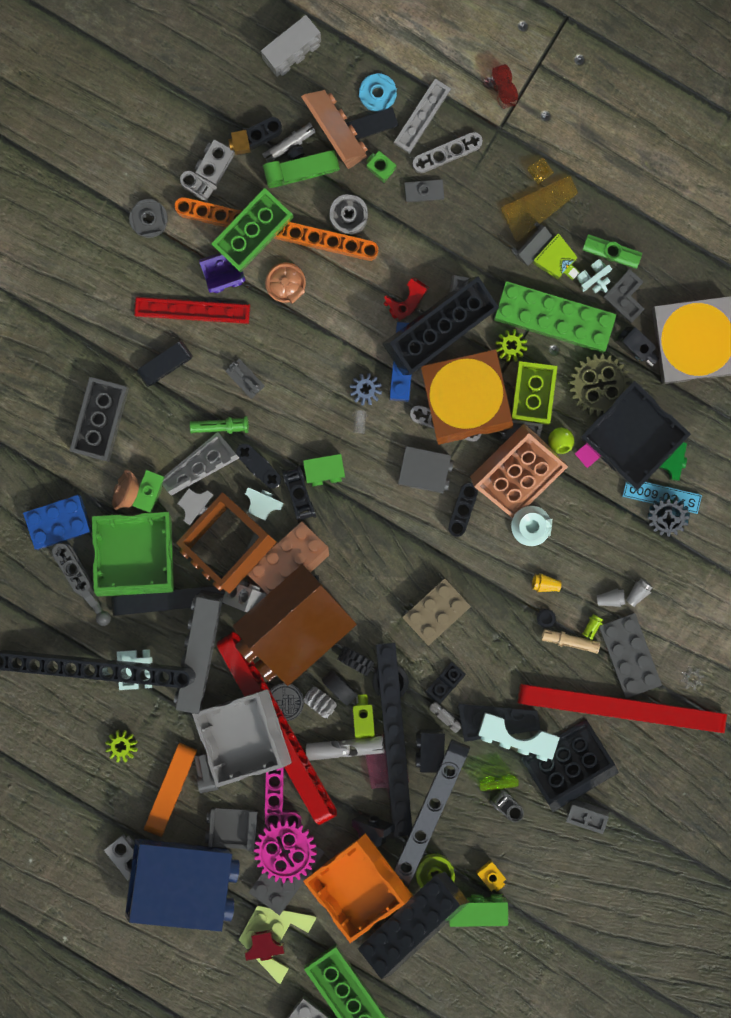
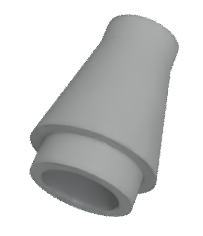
[626,578,653,607]
[597,588,626,607]

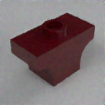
[245,929,285,961]

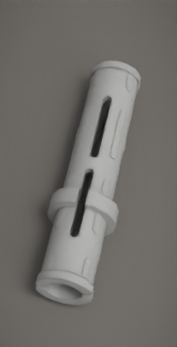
[262,122,316,163]

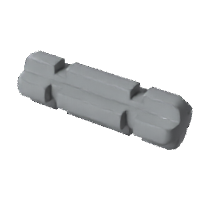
[429,702,462,733]

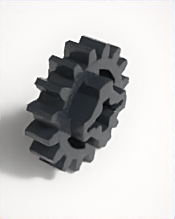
[648,495,690,537]

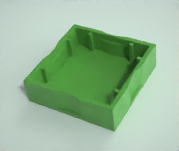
[92,512,174,597]

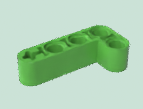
[263,150,340,188]

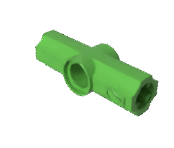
[582,234,642,269]

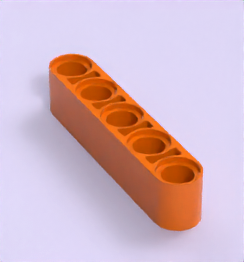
[144,743,197,837]

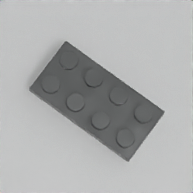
[599,613,662,698]
[249,835,325,916]

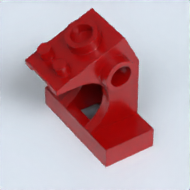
[384,277,430,321]

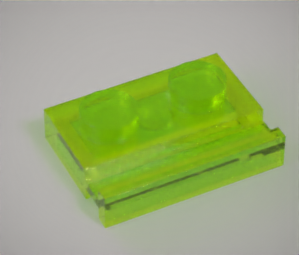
[478,774,519,791]

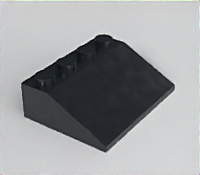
[521,719,619,812]

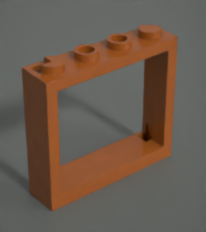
[176,492,277,594]

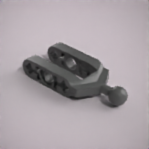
[52,544,111,626]

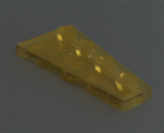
[501,176,578,243]

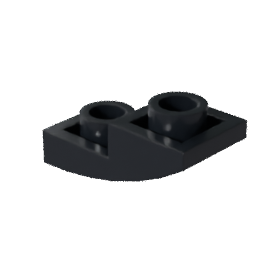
[425,662,466,705]

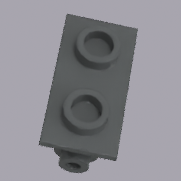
[225,359,265,399]

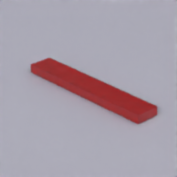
[134,297,250,324]

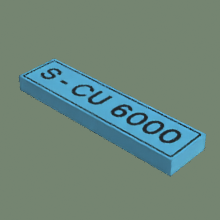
[622,482,702,514]

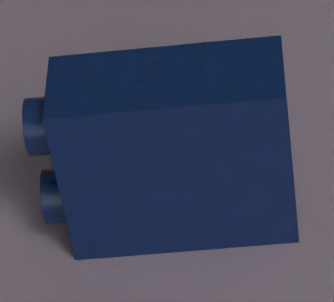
[125,839,240,932]

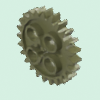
[569,354,631,416]

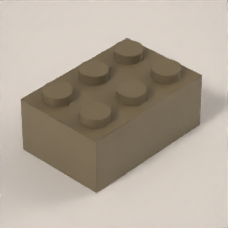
[402,578,471,646]

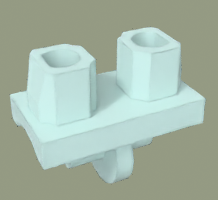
[577,259,612,293]

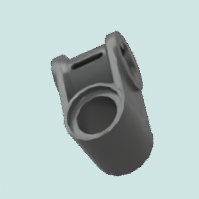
[488,787,524,822]

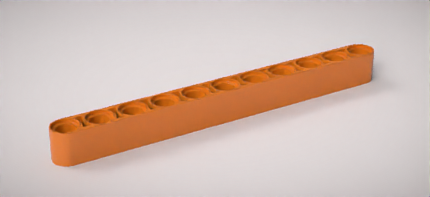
[175,197,378,261]

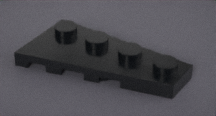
[458,703,540,742]

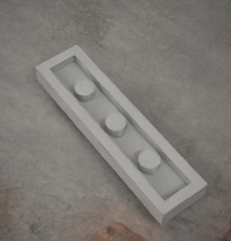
[394,79,451,154]

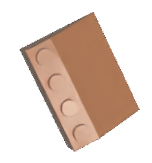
[301,90,368,169]
[470,424,568,518]

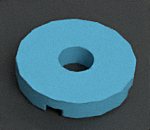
[359,73,397,112]

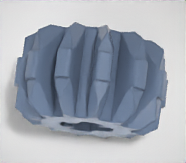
[350,373,382,406]

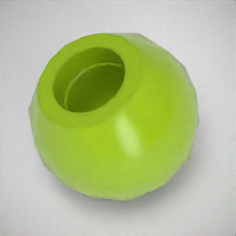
[548,427,574,454]

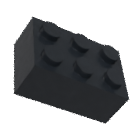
[415,729,445,773]

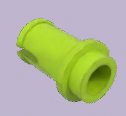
[582,614,603,640]

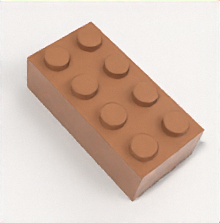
[246,522,329,596]

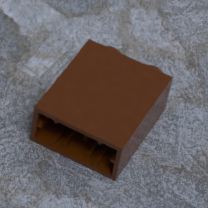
[232,564,357,686]

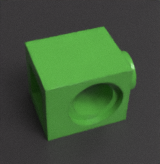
[366,151,397,183]

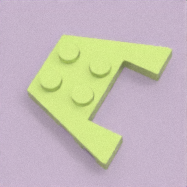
[239,905,317,984]

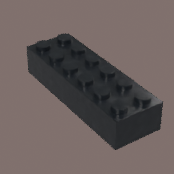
[382,276,499,375]
[358,872,469,979]

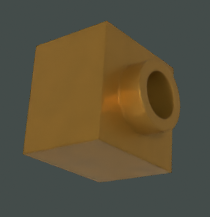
[228,130,251,155]

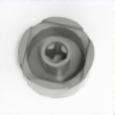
[329,194,368,236]

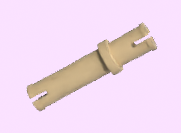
[541,629,600,654]

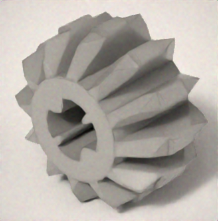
[303,687,337,718]

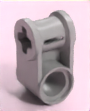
[180,171,217,203]

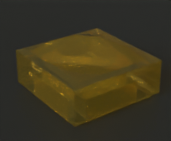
[527,158,554,184]

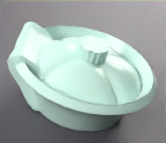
[511,506,553,546]

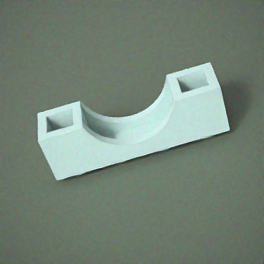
[478,712,560,761]

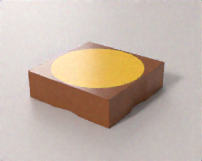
[421,350,513,445]

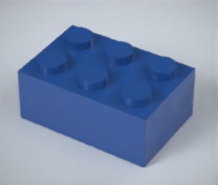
[23,495,92,550]

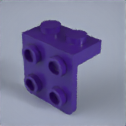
[199,253,246,293]

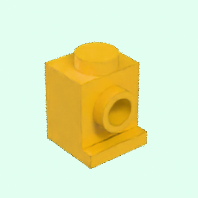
[476,860,506,892]

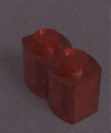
[491,64,518,109]

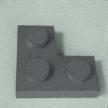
[603,269,644,323]

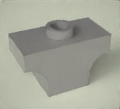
[177,489,214,526]

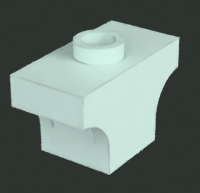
[245,487,284,520]

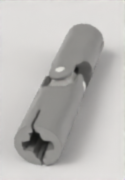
[306,736,385,761]

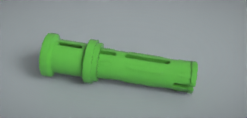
[190,416,249,434]

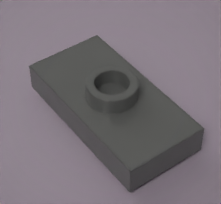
[405,180,444,203]

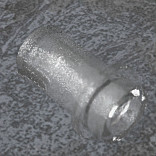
[353,410,368,434]

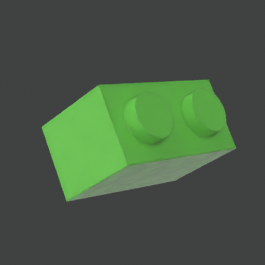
[303,454,345,487]

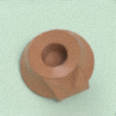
[265,262,306,304]
[112,470,139,510]

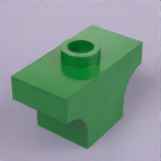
[659,442,687,481]

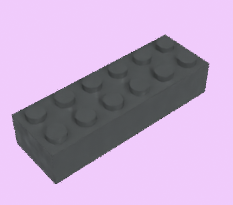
[174,590,224,714]

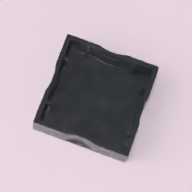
[580,381,691,491]

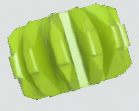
[495,330,527,362]
[105,730,138,762]

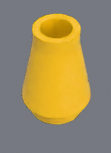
[532,573,561,592]

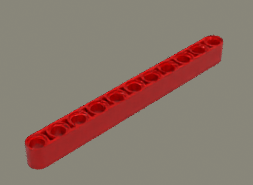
[217,632,337,825]
[517,684,727,733]

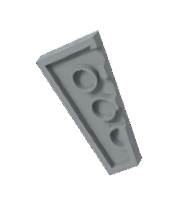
[162,432,239,496]

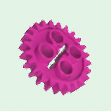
[254,819,317,883]

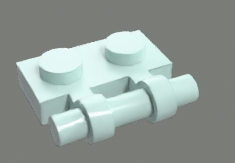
[117,649,153,690]

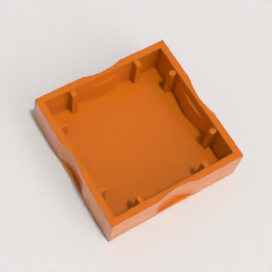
[303,833,413,943]

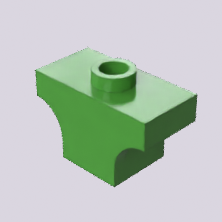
[132,470,165,513]

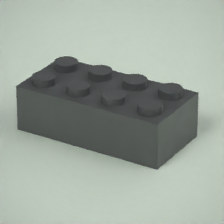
[70,377,129,462]

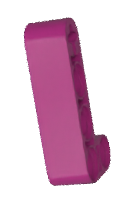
[265,767,302,829]

